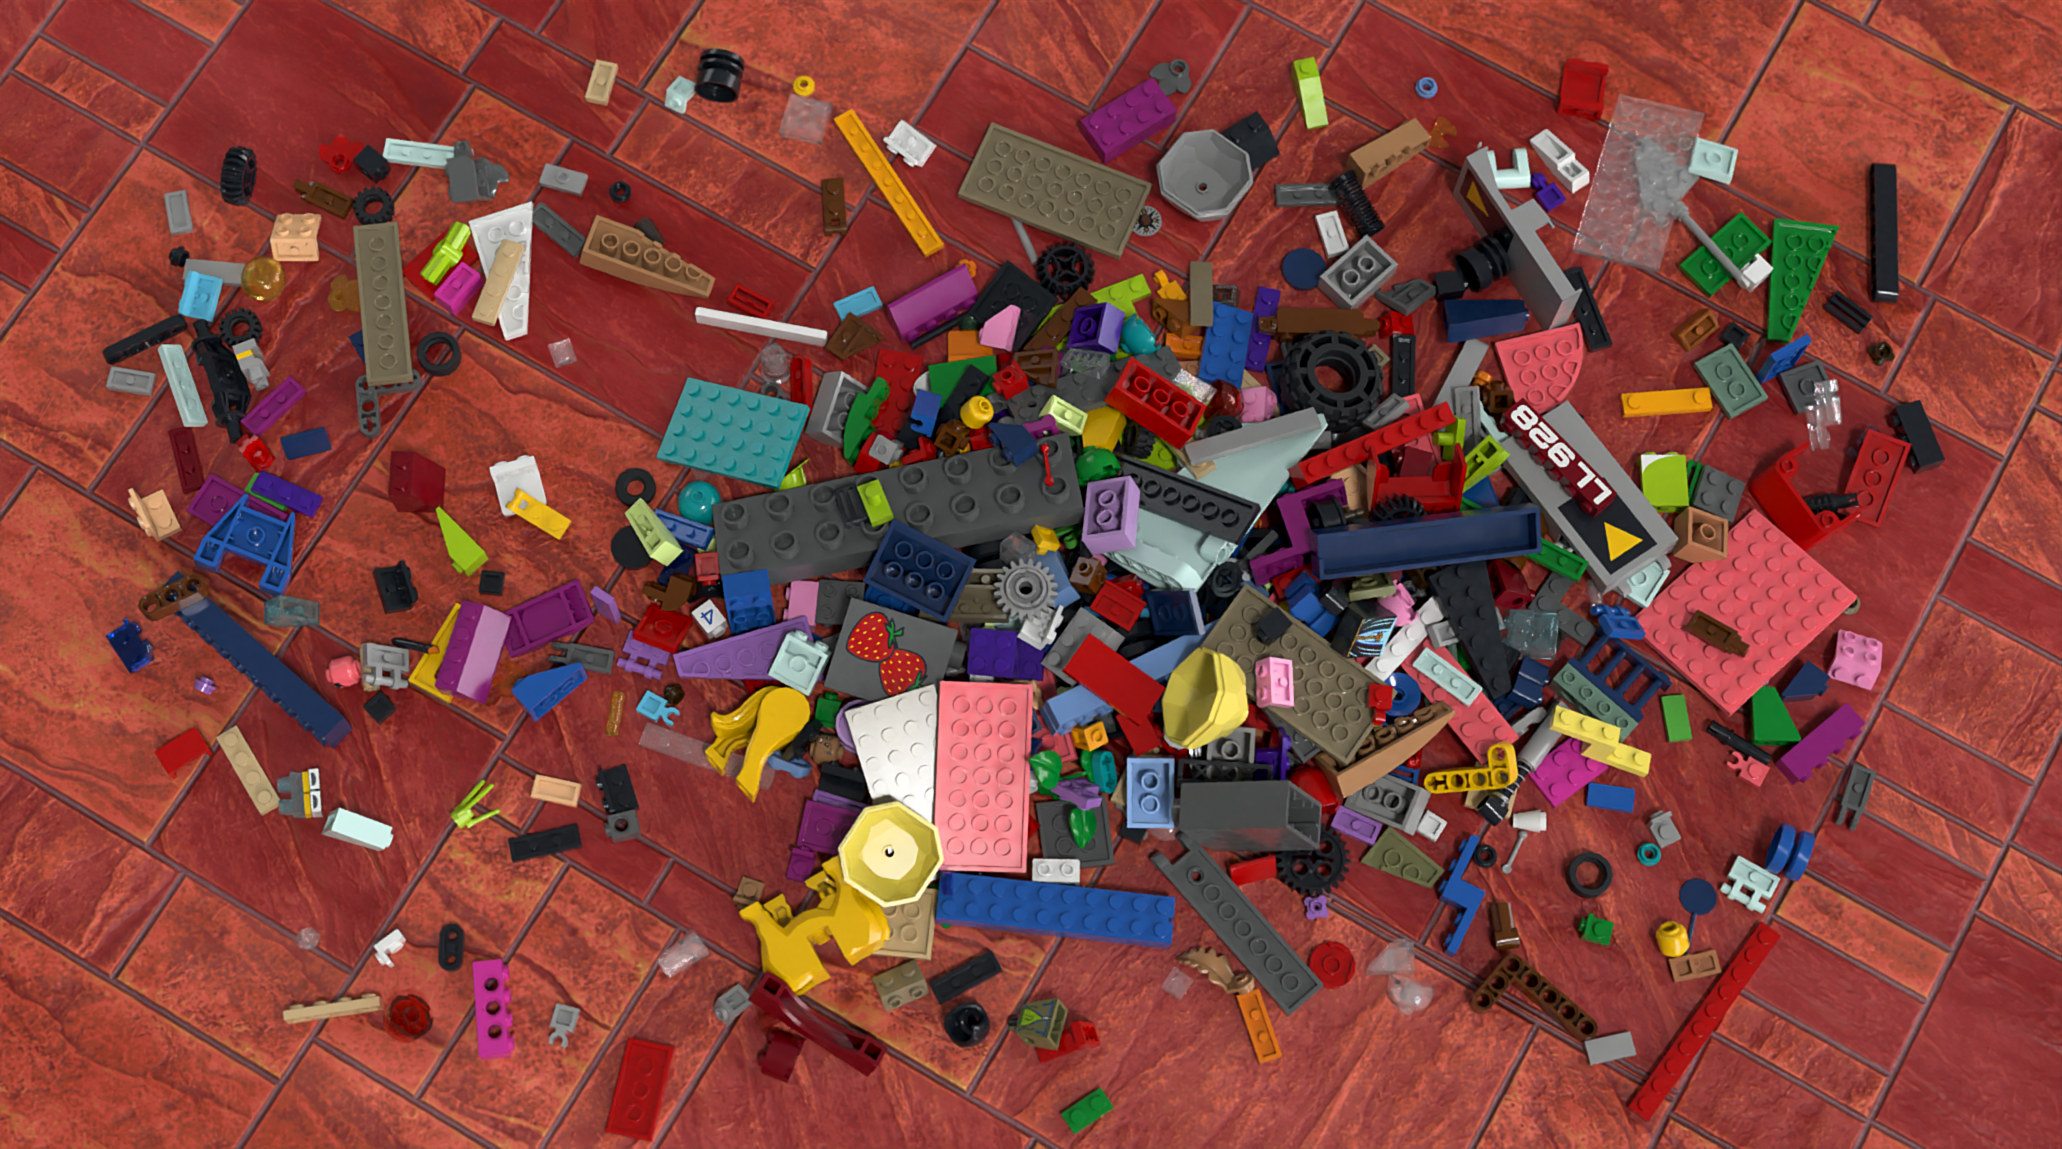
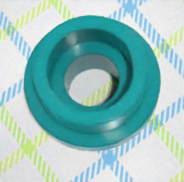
[1637,843,1661,866]

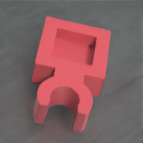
[1725,751,1770,789]

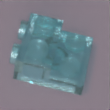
[1503,609,1559,659]

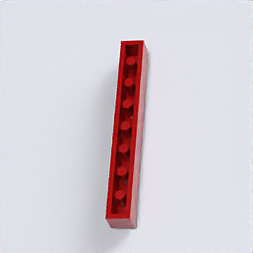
[1287,401,1456,490]

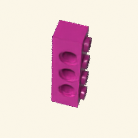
[472,959,515,1060]

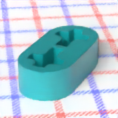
[1092,750,1117,794]

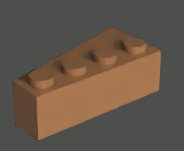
[1344,118,1431,190]

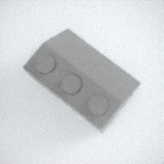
[805,371,870,449]

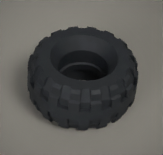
[1278,330,1384,434]

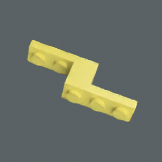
[1549,705,1651,777]

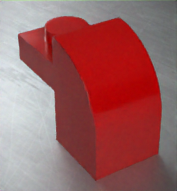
[853,430,896,474]

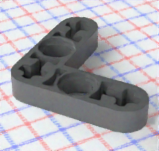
[355,369,422,439]

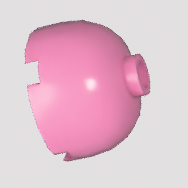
[1376,579,1419,627]

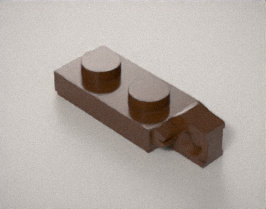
[293,179,355,220]
[1685,610,1750,658]

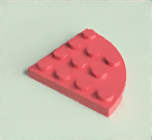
[1494,323,1583,416]

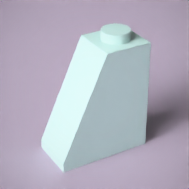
[322,808,393,851]

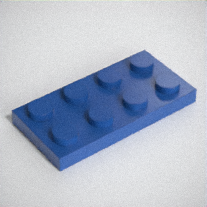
[1196,301,1253,393]

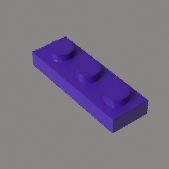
[250,470,323,519]

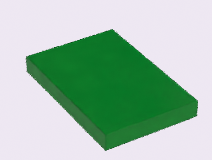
[928,355,997,410]

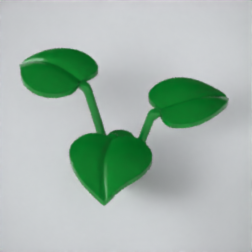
[1028,747,1103,849]

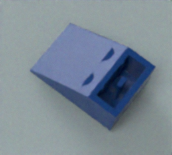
[722,569,776,637]

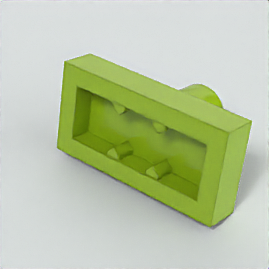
[1432,415,1466,461]
[857,479,894,527]

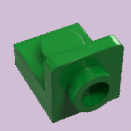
[814,692,843,729]
[1578,913,1614,947]

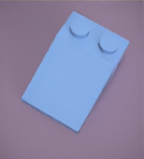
[1127,754,1175,828]

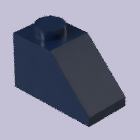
[1779,660,1830,703]

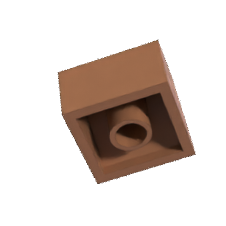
[1673,506,1728,563]

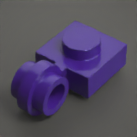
[1530,172,1566,213]

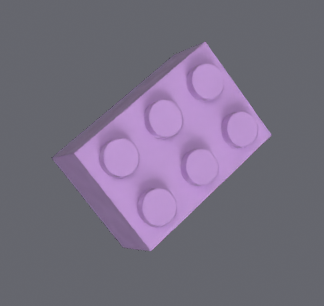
[1082,476,1140,555]

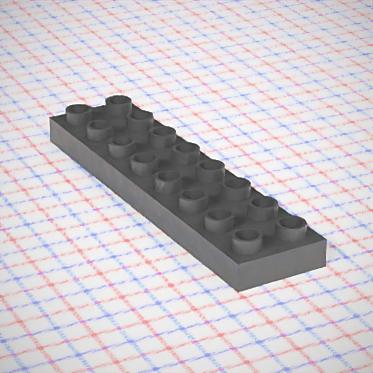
[712,432,1084,586]

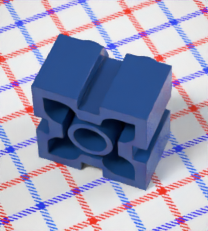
[1285,571,1342,638]

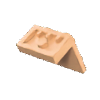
[270,213,322,261]
[128,488,182,542]

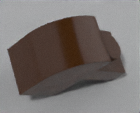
[642,572,697,611]

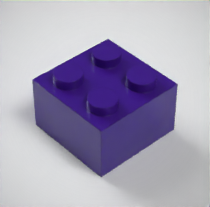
[1067,302,1125,359]

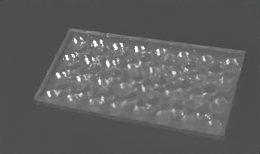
[1573,94,1705,272]

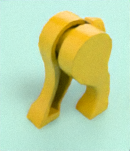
[705,686,810,803]

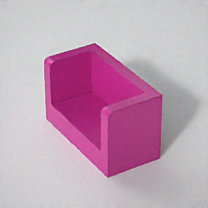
[434,261,483,316]

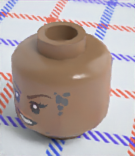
[809,734,845,765]

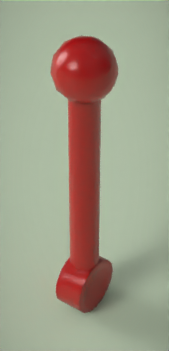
[1040,444,1054,486]

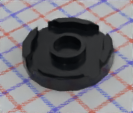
[611,526,653,570]

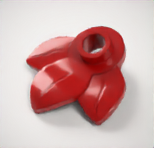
[319,133,363,174]

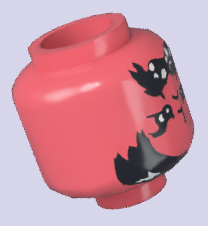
[326,656,362,688]

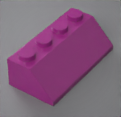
[887,264,978,343]
[435,600,513,704]

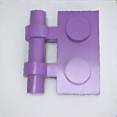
[617,630,672,680]

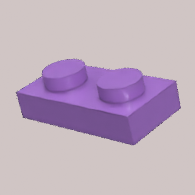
[1330,805,1382,847]

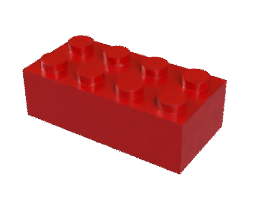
[1104,357,1207,450]

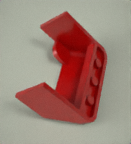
[1749,441,1861,553]
[1366,443,1467,516]

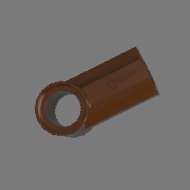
[1490,902,1520,951]

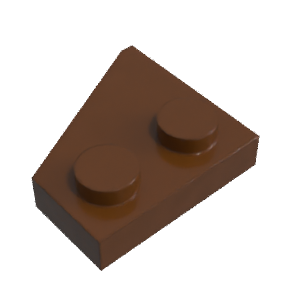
[824,312,885,361]
[1013,348,1060,389]

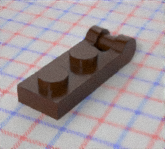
[821,178,848,237]

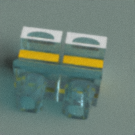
[277,768,323,819]

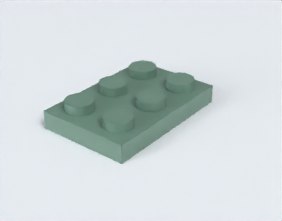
[1693,343,1768,420]

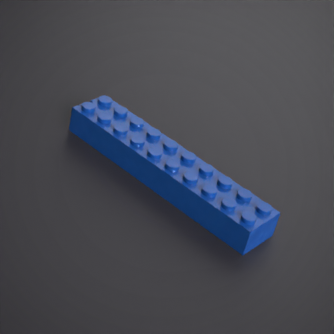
[935,872,1176,949]

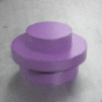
[194,675,217,695]

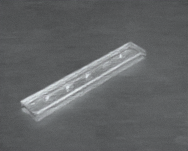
[639,722,777,791]

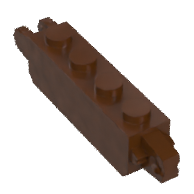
[1257,307,1381,343]

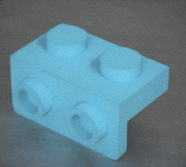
[178,271,223,322]

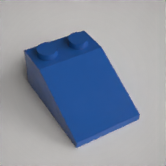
[511,662,588,722]

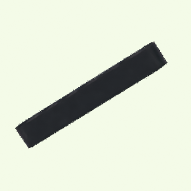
[1869,163,1899,303]

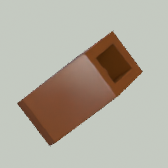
[1152,298,1201,339]

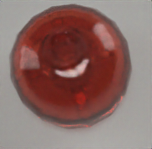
[1203,379,1244,422]
[383,994,433,1043]

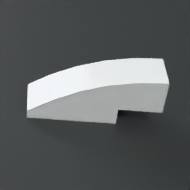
[1530,129,1589,194]

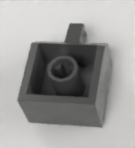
[445,141,491,205]

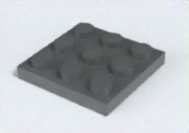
[1036,795,1115,869]

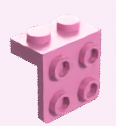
[1827,629,1883,690]

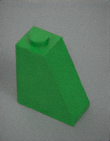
[1747,684,1801,747]

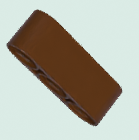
[138,574,208,621]

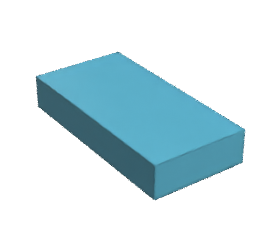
[833,286,883,322]

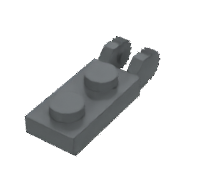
[548,642,616,675]
[1835,763,1876,831]

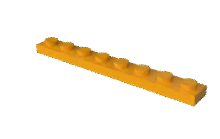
[834,109,944,258]

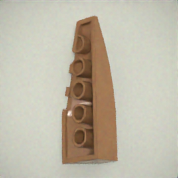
[580,215,715,299]
[1314,701,1456,798]

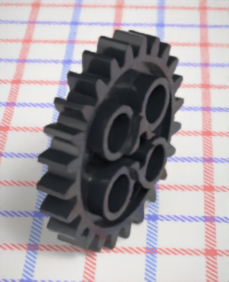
[1275,823,1351,897]

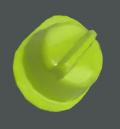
[765,458,811,492]

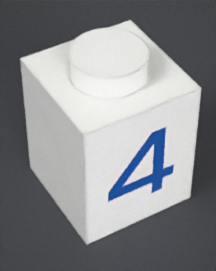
[691,599,728,640]

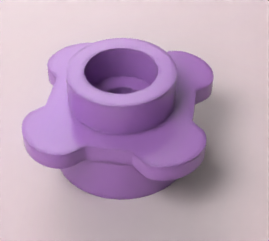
[1304,895,1329,920]

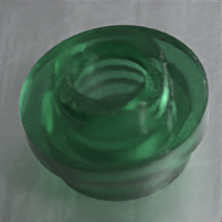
[957,316,979,331]

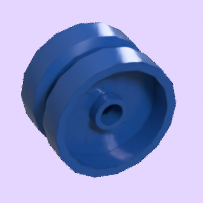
[1764,822,1815,882]

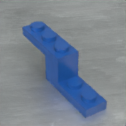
[1438,834,1486,958]

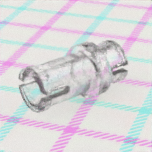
[1586,579,1604,615]

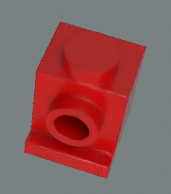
[991,360,1029,401]
[1109,573,1144,599]

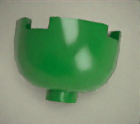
[1075,446,1121,487]

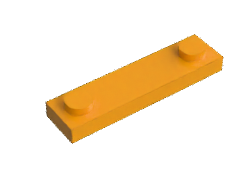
[1620,387,1712,418]

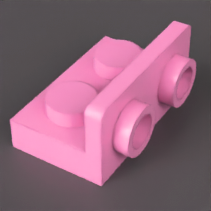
[1255,657,1294,708]

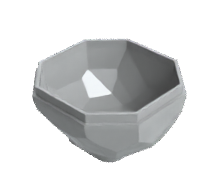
[1156,129,1253,222]

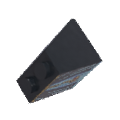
[1330,598,1398,658]

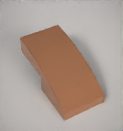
[1669,950,1722,983]

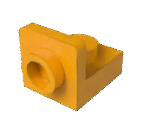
[1071,721,1108,751]

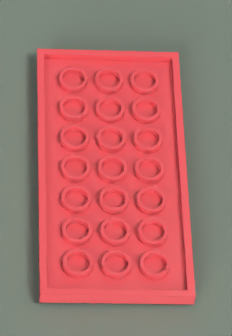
[934,681,1033,873]

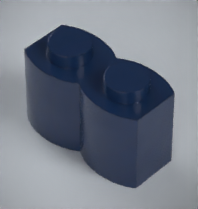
[1506,655,1550,710]

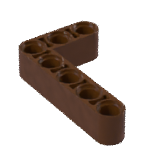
[1469,954,1598,1042]

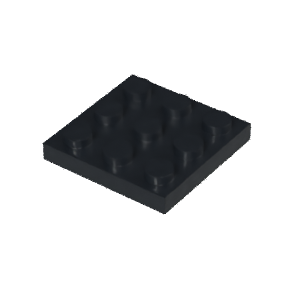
[968,260,1059,352]

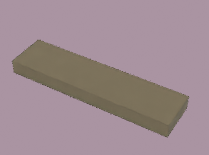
[1190,261,1213,326]

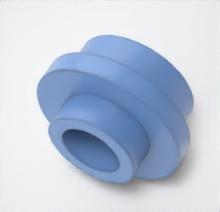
[1416,77,1437,99]

